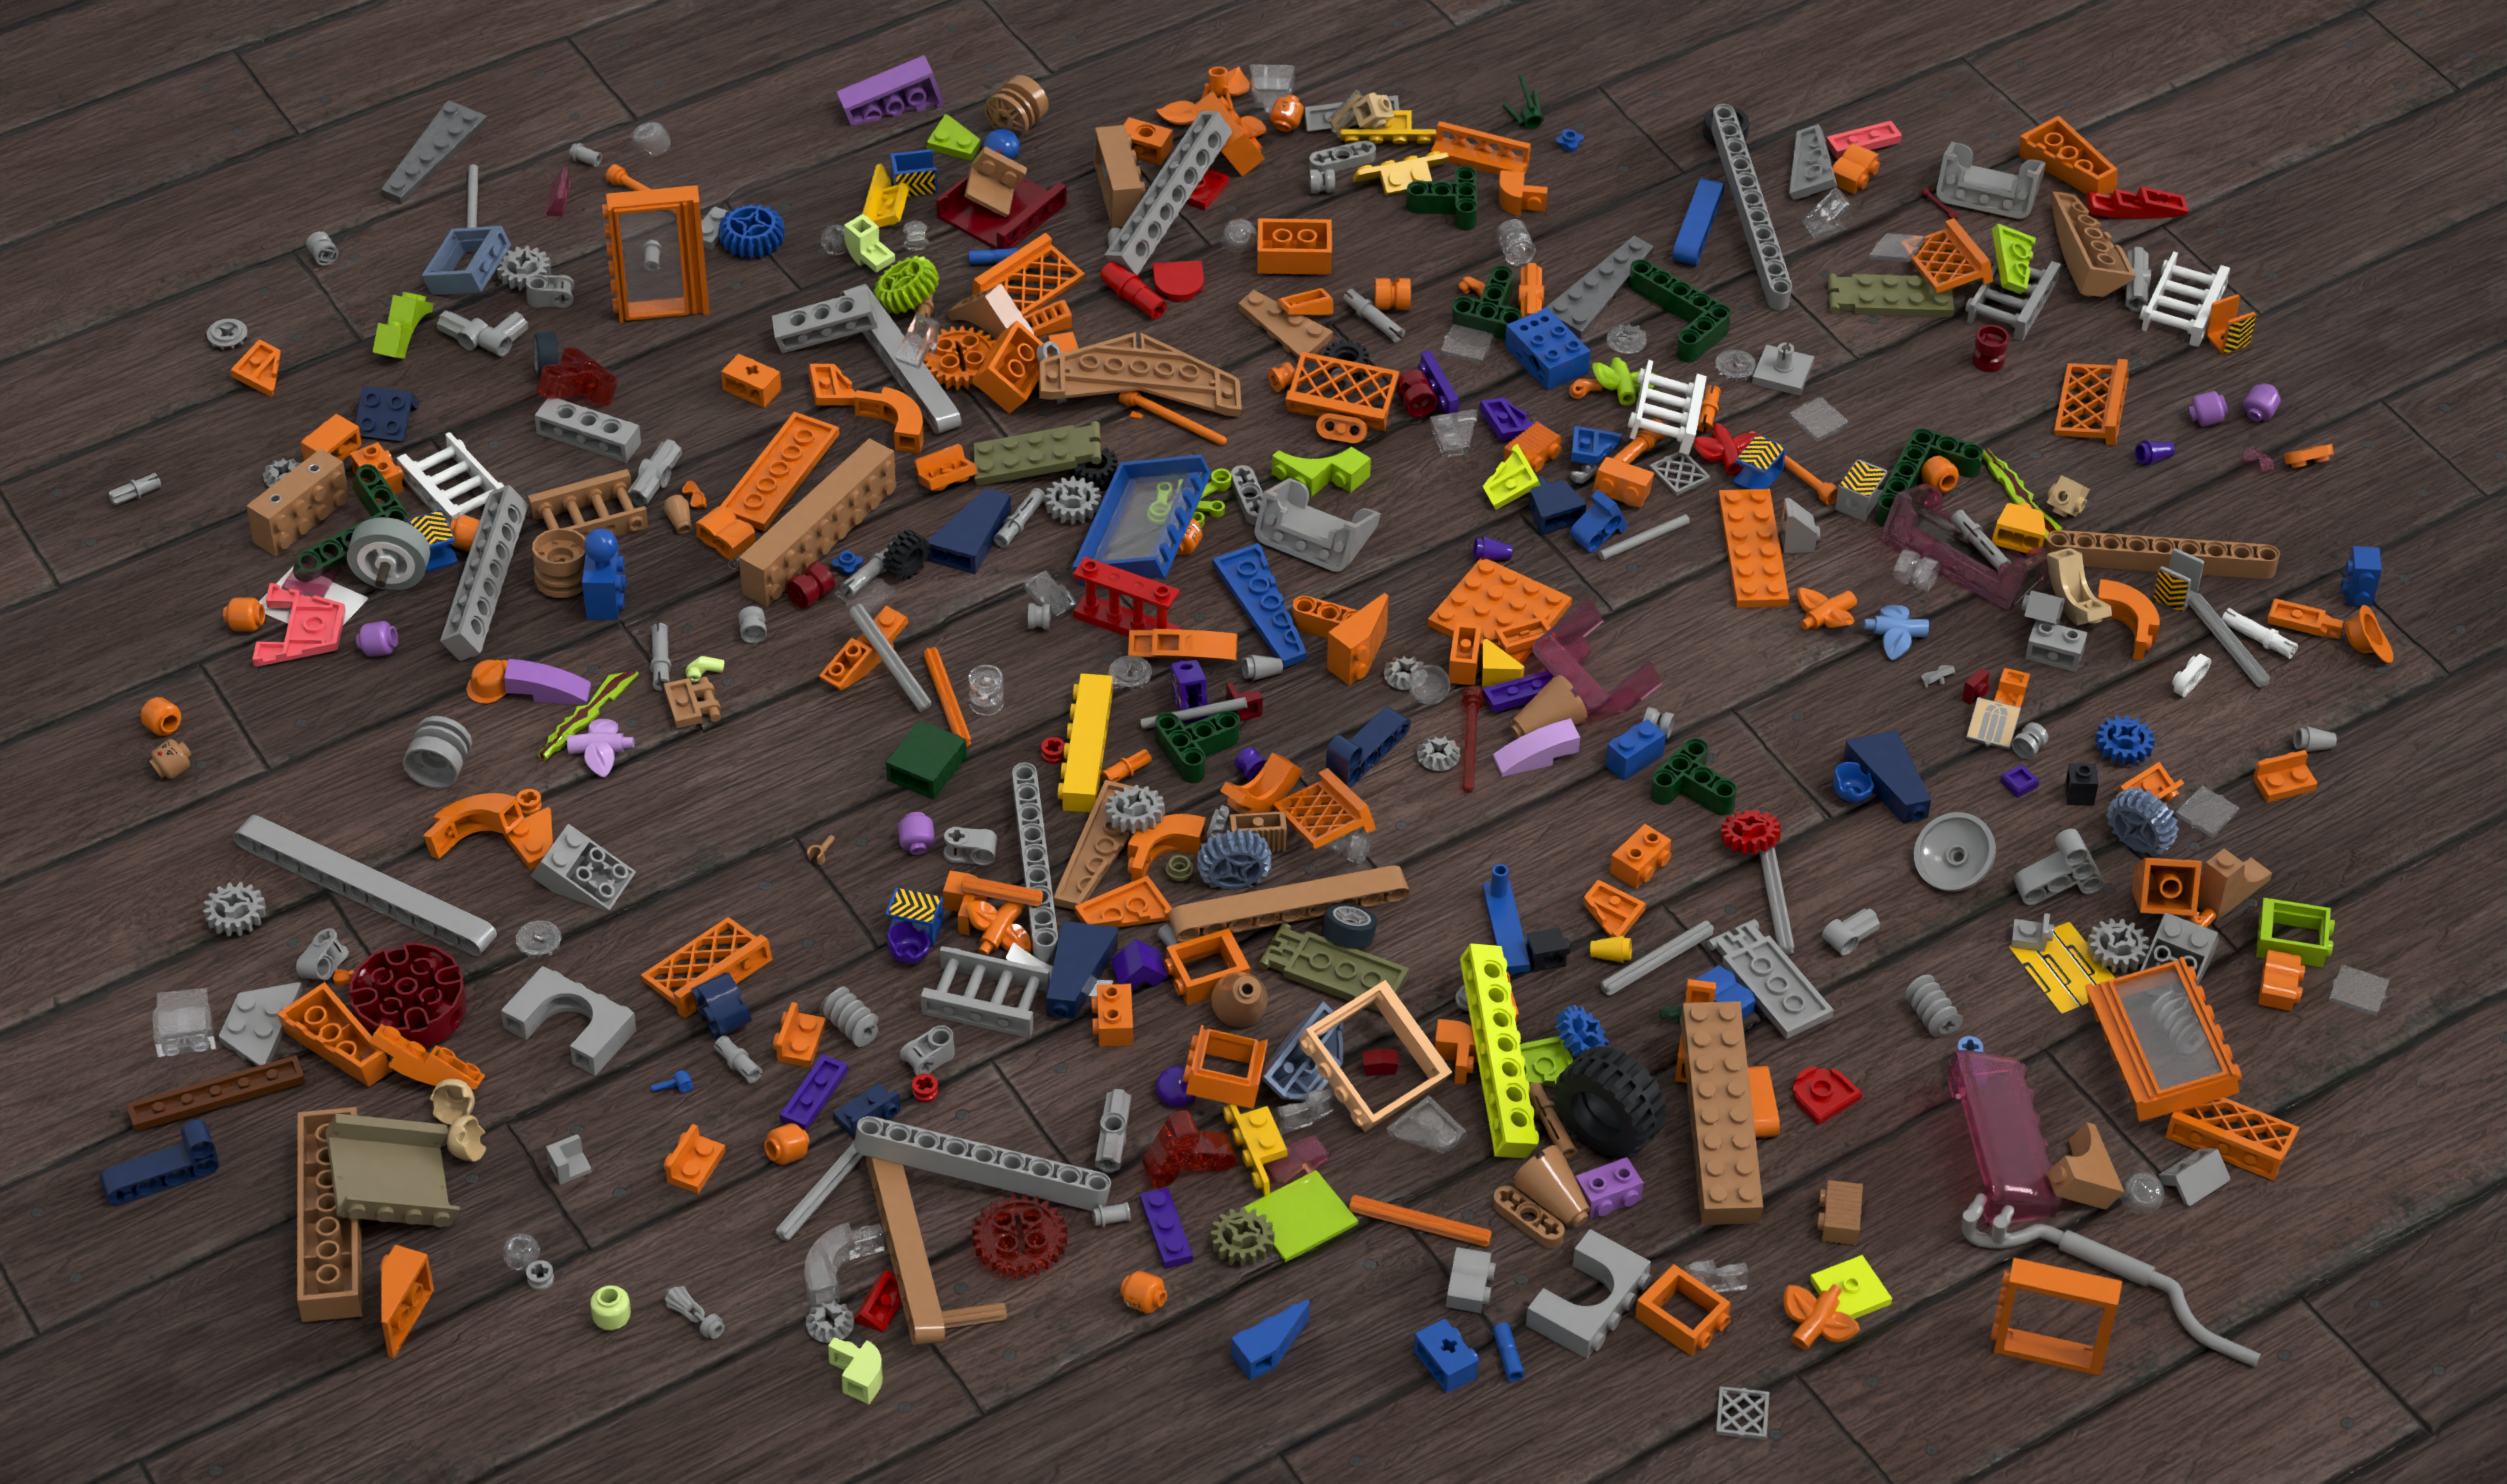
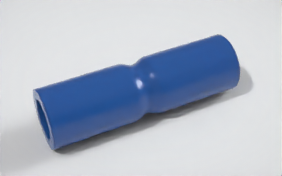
[969,248,1018,265]
[1493,1323,1525,1382]

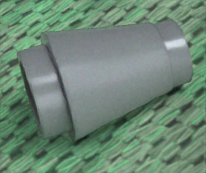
[1242,655,1283,681]
[2294,726,2337,752]

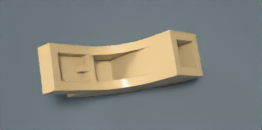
[2047,548,2112,626]

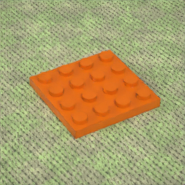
[1428,558,1572,664]

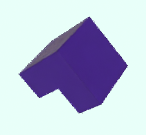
[1111,939,1168,991]

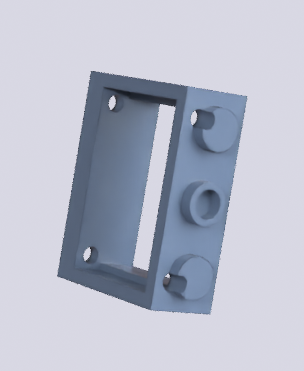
[422,226,511,295]

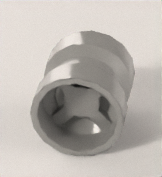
[1309,169,1335,194]
[306,232,339,266]
[738,606,767,644]
[1643,707,1675,740]
[2011,722,2049,760]

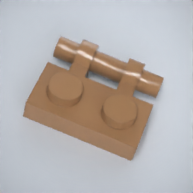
[664,677,721,729]

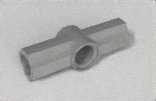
[2123,247,2151,312]
[627,439,682,507]
[1095,1089,1132,1173]

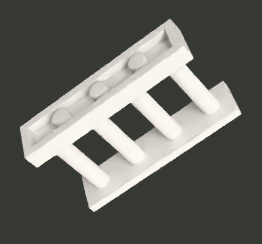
[2140,251,2230,347]
[1628,360,1707,455]
[397,432,504,527]

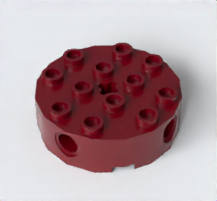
[350,942,467,1048]

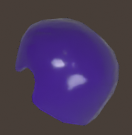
[887,921,930,964]
[1156,1066,1196,1107]

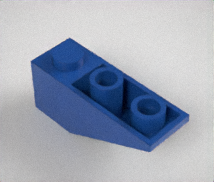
[1231,1299,1310,1381]

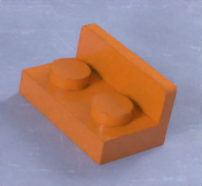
[2253,750,2318,803]
[773,1002,826,1068]
[664,1124,726,1194]

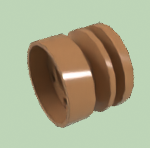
[985,75,1049,138]
[532,528,586,598]

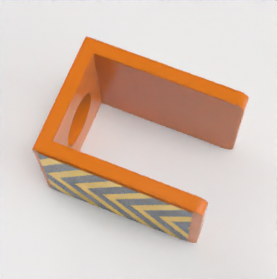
[2205,294,2257,355]

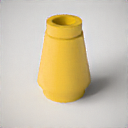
[1590,935,1632,963]

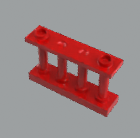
[1073,556,1180,637]

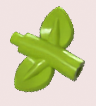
[1592,357,1657,406]

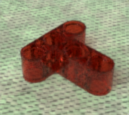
[536,347,618,405]
[1142,1110,1238,1189]

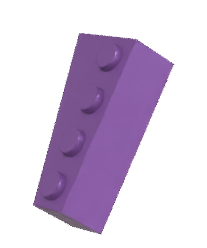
[837,55,945,126]

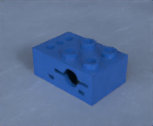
[1505,307,1591,391]

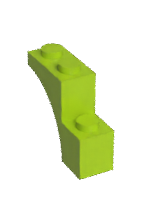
[373,292,434,359]
[1272,447,1371,497]

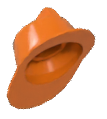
[2344,605,2394,663]
[466,660,508,704]

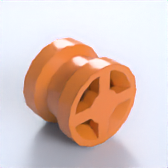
[1268,362,1296,392]

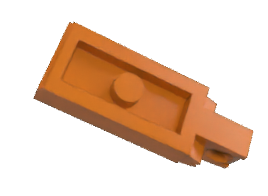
[2267,599,2344,639]

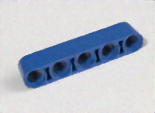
[1672,178,1725,266]

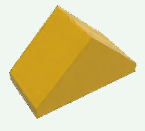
[1481,638,1524,687]

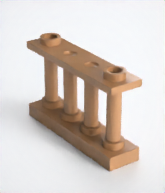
[528,469,648,538]

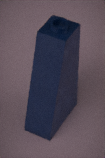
[927,488,1011,574]
[1843,730,1931,823]
[1046,921,1118,1019]

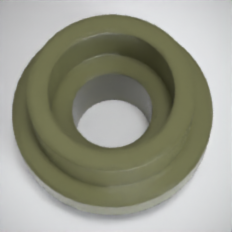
[1166,855,1193,881]

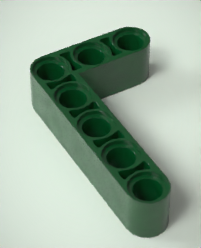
[1629,259,1731,362]
[1875,428,1983,528]
[293,464,408,582]

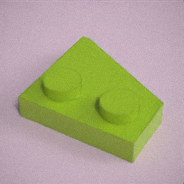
[927,114,981,161]

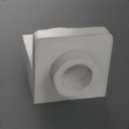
[2011,913,2054,952]

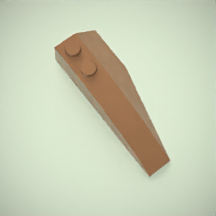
[2051,191,2136,297]

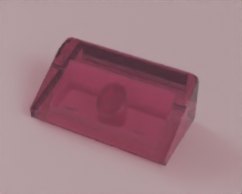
[545,166,570,217]

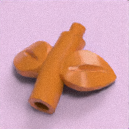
[1797,588,1857,630]
[966,900,1033,956]
[1783,1284,1860,1350]

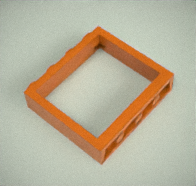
[1990,1258,2122,1376]

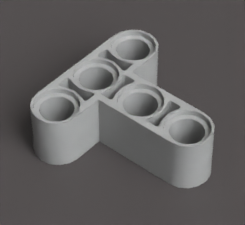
[2013,829,2104,905]

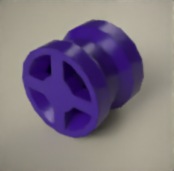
[1234,747,1267,781]

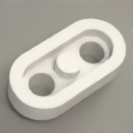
[2172,654,2211,697]

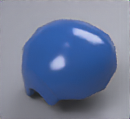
[984,129,1020,160]
[1832,762,1874,803]

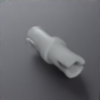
[714,1036,763,1083]

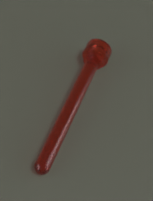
[1462,686,1484,793]

